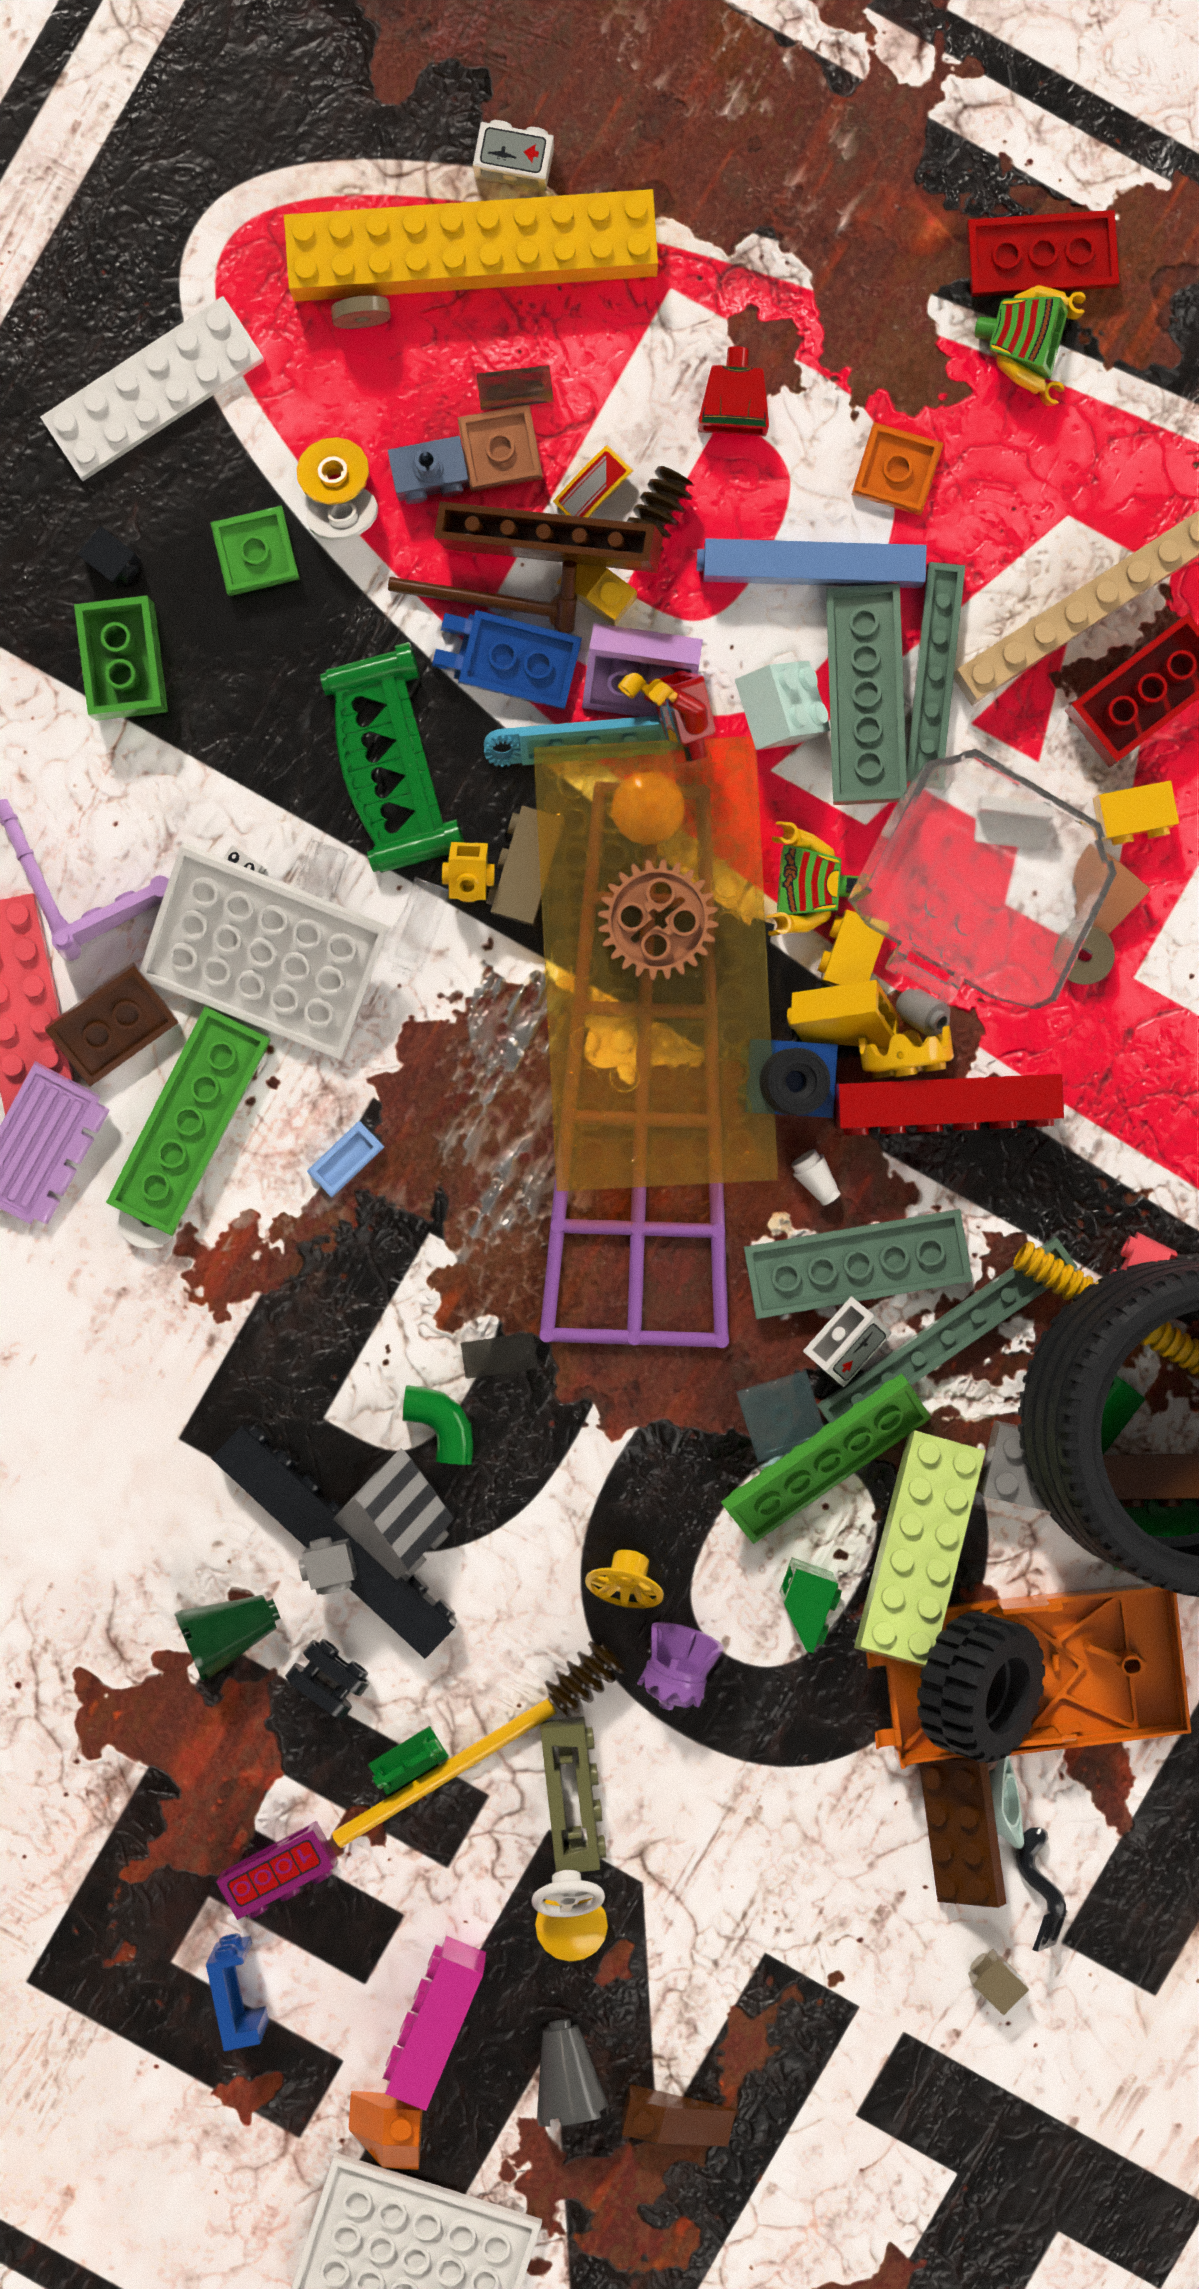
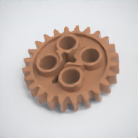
[598,859,718,980]

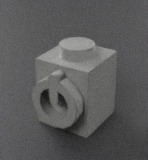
[298,1537,357,1595]

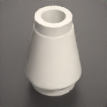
[791,1149,841,1205]

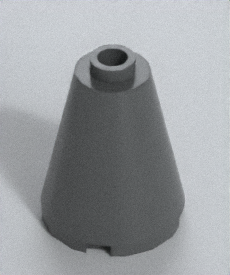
[536,2019,610,2127]

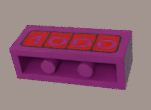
[216,1820,337,1920]

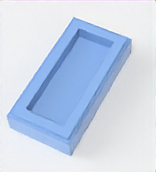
[307,1121,385,1197]

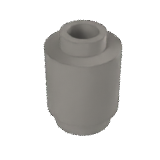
[896,988,950,1036]

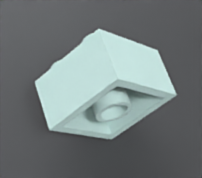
[734,660,831,750]

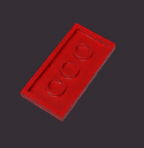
[966,210,1119,297]

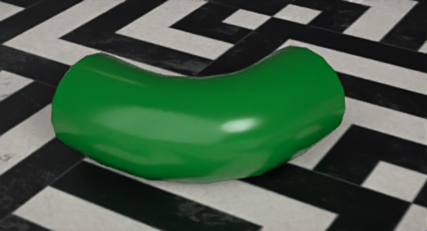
[402,1385,474,1465]

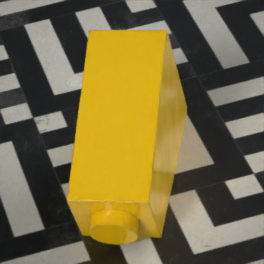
[787,980,899,1048]

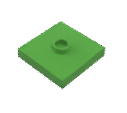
[210,505,300,596]

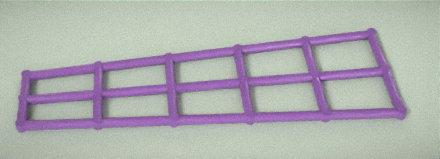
[540,781,729,1348]

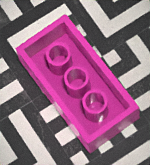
[382,1936,486,2111]

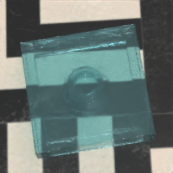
[736,1370,823,1462]

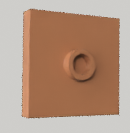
[457,404,543,493]

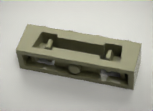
[540,1717,606,1872]

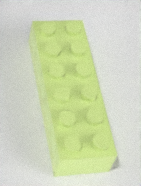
[854,1431,986,1668]

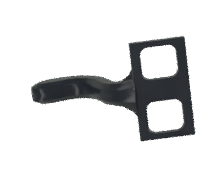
[1016,1827,1068,1952]

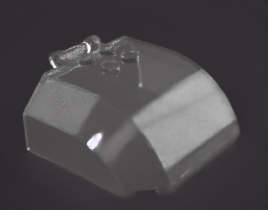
[848,749,1117,1010]

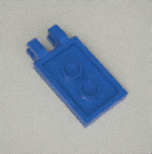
[432,610,582,711]

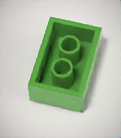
[74,595,168,721]

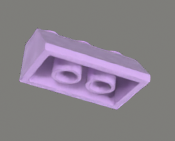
[582,623,703,717]

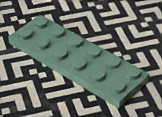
[826,584,908,806]
[743,1209,973,1319]

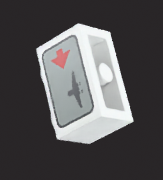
[473,120,554,191]
[803,1296,892,1387]

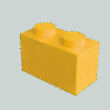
[1092,780,1179,846]
[817,910,888,986]

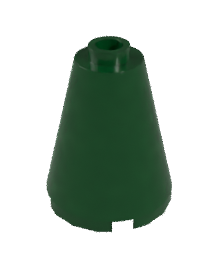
[174,1595,281,1681]

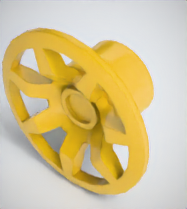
[585,1550,664,1609]

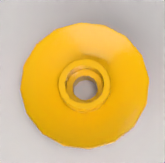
[296,437,369,505]

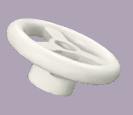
[532,1870,605,1917]

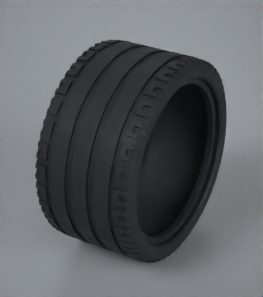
[1018,1259,1199,1597]

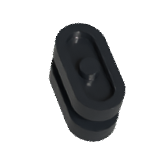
[285,1639,370,1720]

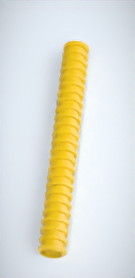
[1013,1241,1199,1377]

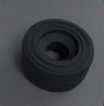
[759,1048,830,1115]

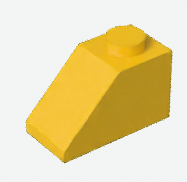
[556,564,637,626]

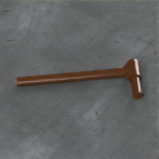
[388,560,577,633]

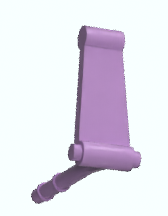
[0,799,169,961]

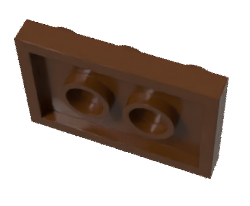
[45,962,179,1087]

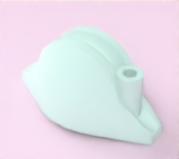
[989,1756,1024,1849]

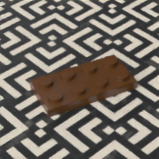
[919,1757,1007,1908]

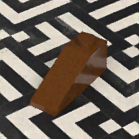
[622,2084,736,2147]

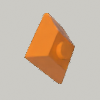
[349,2091,423,2170]

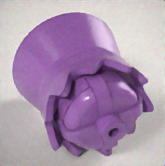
[637,1622,724,1710]

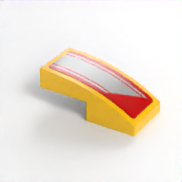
[553,445,634,518]

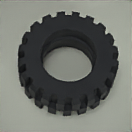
[917,1611,1045,1763]

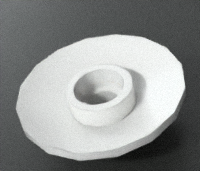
[306,488,378,541]

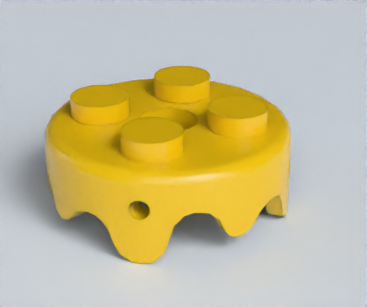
[858,1026,954,1079]

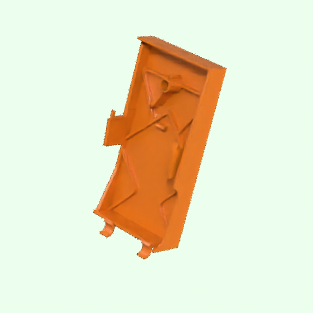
[866,1583,1191,1769]

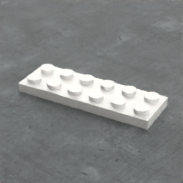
[40,296,265,481]

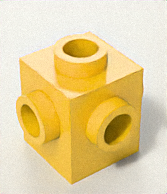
[442,842,495,902]

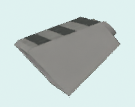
[333,1448,454,1579]

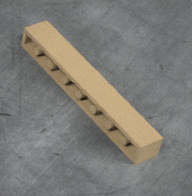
[954,510,1199,706]

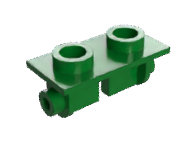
[368,1726,449,1795]

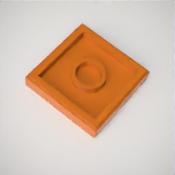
[851,422,943,516]

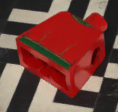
[698,346,769,437]

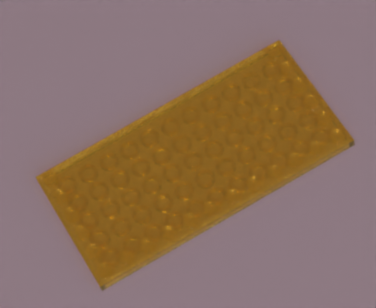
[534,736,778,1191]

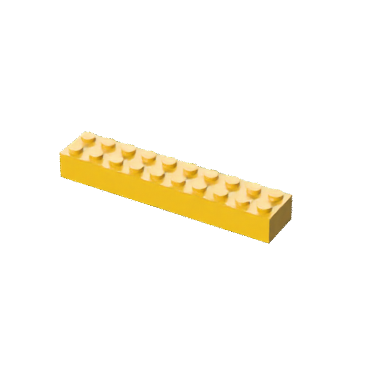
[284,189,658,301]

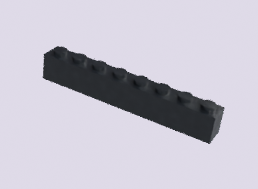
[211,1423,457,1659]

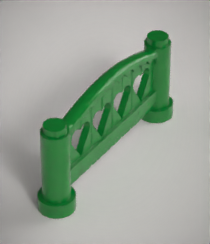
[320,642,465,873]

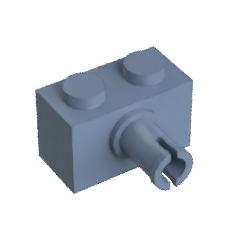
[388,436,470,504]

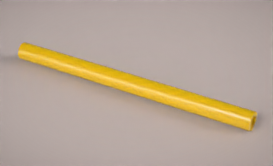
[332,1698,557,1848]

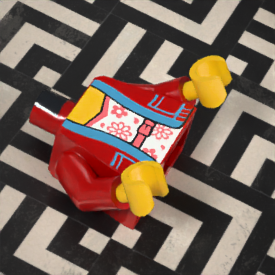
[618,671,716,761]

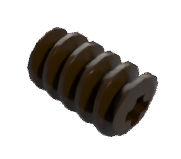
[626,466,694,552]
[544,1641,626,1720]

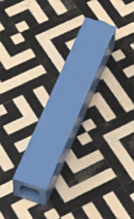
[696,538,927,588]

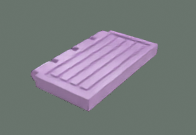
[0,1061,110,1224]

